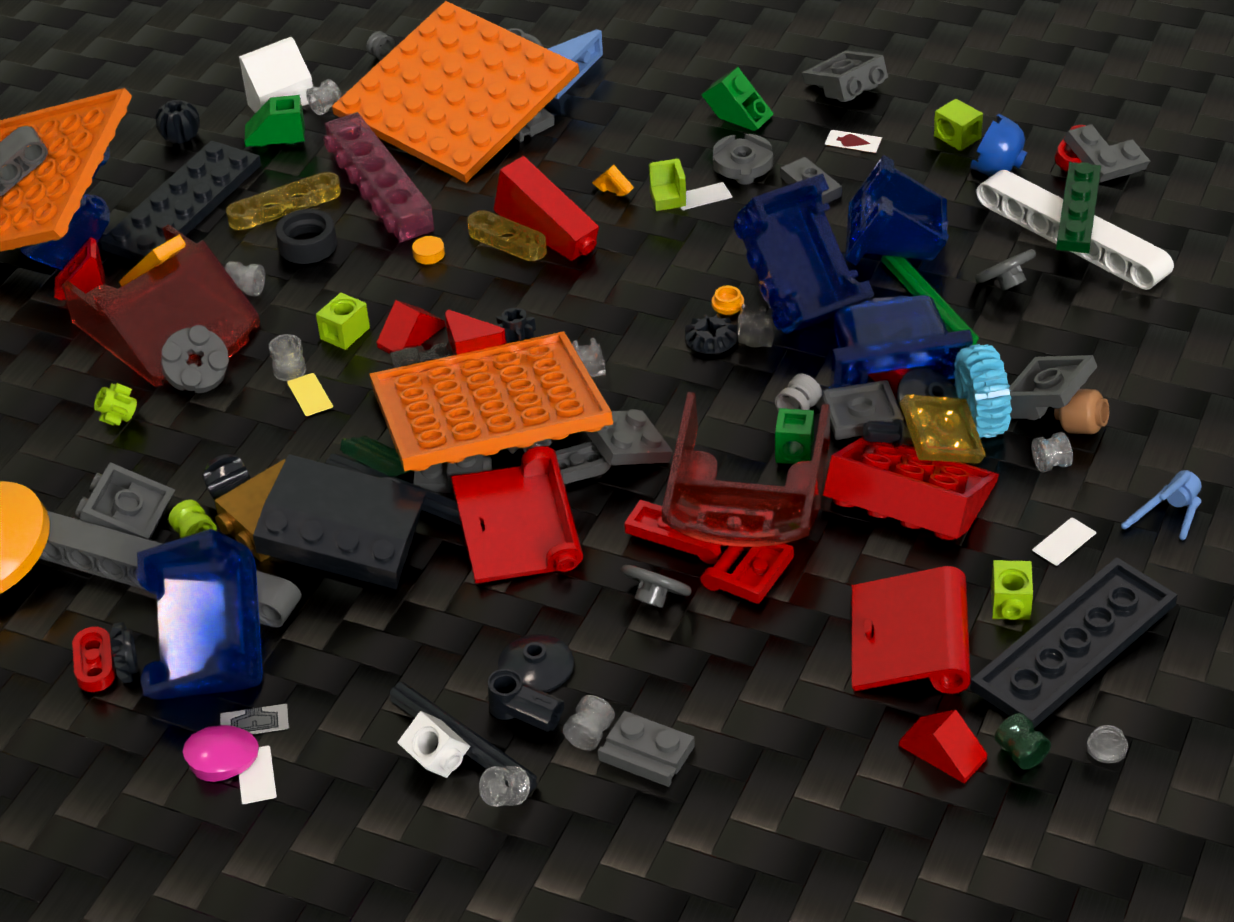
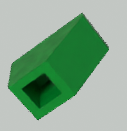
[701,67,774,131]
[244,95,305,147]

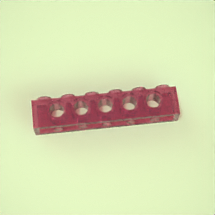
[323,112,434,243]

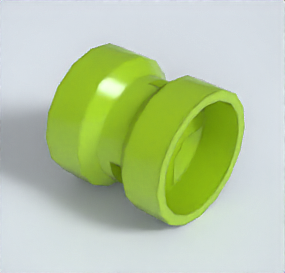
[168,500,217,549]

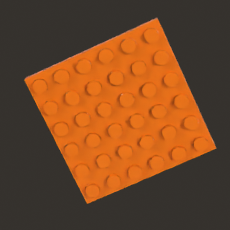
[332,1,580,183]
[0,88,132,252]
[370,331,613,471]

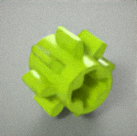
[94,383,137,426]

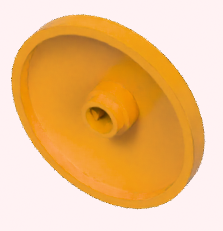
[0,481,50,594]

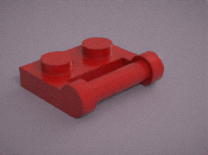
[700,528,794,604]

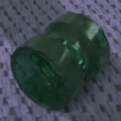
[995,713,1051,769]

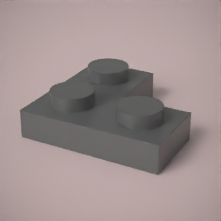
[1064,124,1150,183]

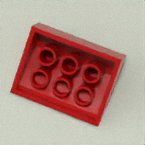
[823,437,999,540]

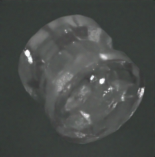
[306,79,342,116]
[1031,432,1073,473]
[479,765,530,807]

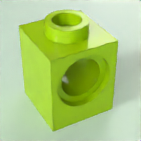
[934,99,983,151]
[316,292,370,350]
[991,560,1033,620]

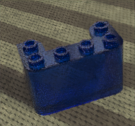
[734,173,874,334]

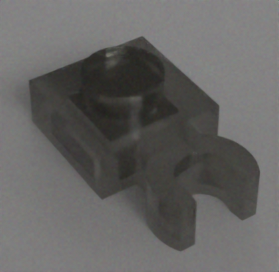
[737,304,774,347]
[390,343,451,368]

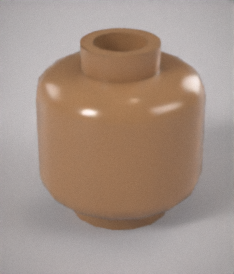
[1054,389,1109,434]

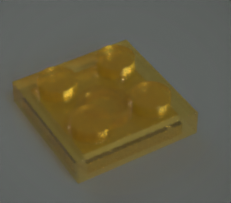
[900,394,986,464]

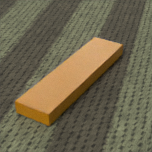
[119,234,186,291]

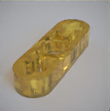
[467,211,547,261]

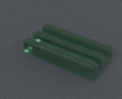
[340,435,412,476]

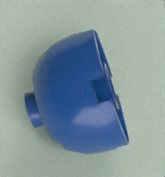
[970,114,1028,177]

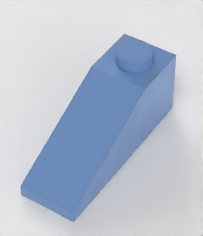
[548,29,603,99]

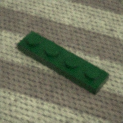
[1056,162,1101,253]

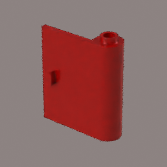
[451,446,583,584]
[852,566,971,694]

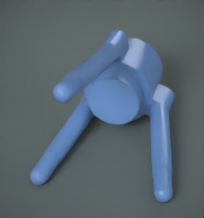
[1121,470,1202,540]

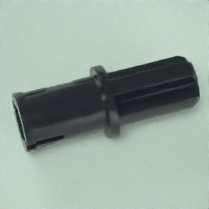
[862,419,932,447]

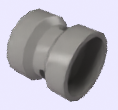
[775,374,822,411]

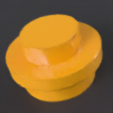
[712,285,744,315]

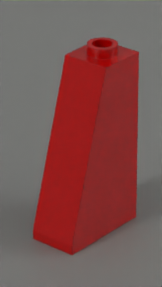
[494,156,599,261]

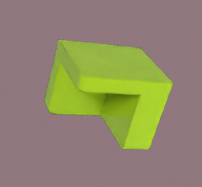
[649,158,686,211]

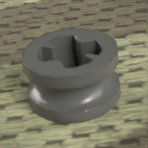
[366,31,395,60]

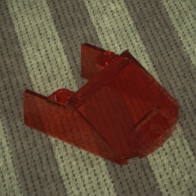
[62,224,260,387]
[661,392,830,547]

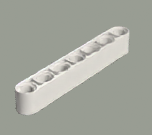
[976,170,1174,290]

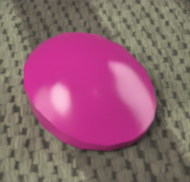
[183,725,259,782]

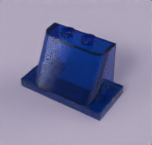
[845,155,949,265]
[830,295,973,389]

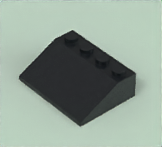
[253,454,427,590]

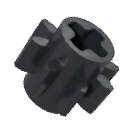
[496,307,536,344]

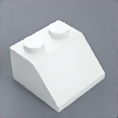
[239,37,315,113]

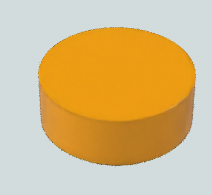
[412,236,445,264]

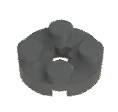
[713,134,773,185]
[161,325,229,393]

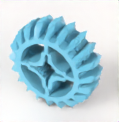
[954,344,1012,439]

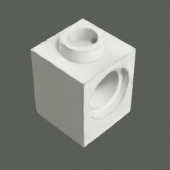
[397,711,471,778]

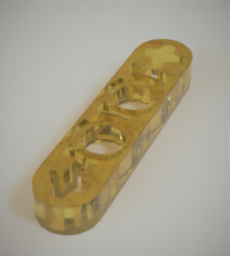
[226,172,341,230]

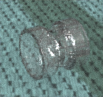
[223,260,265,296]
[269,334,306,381]
[563,695,615,751]

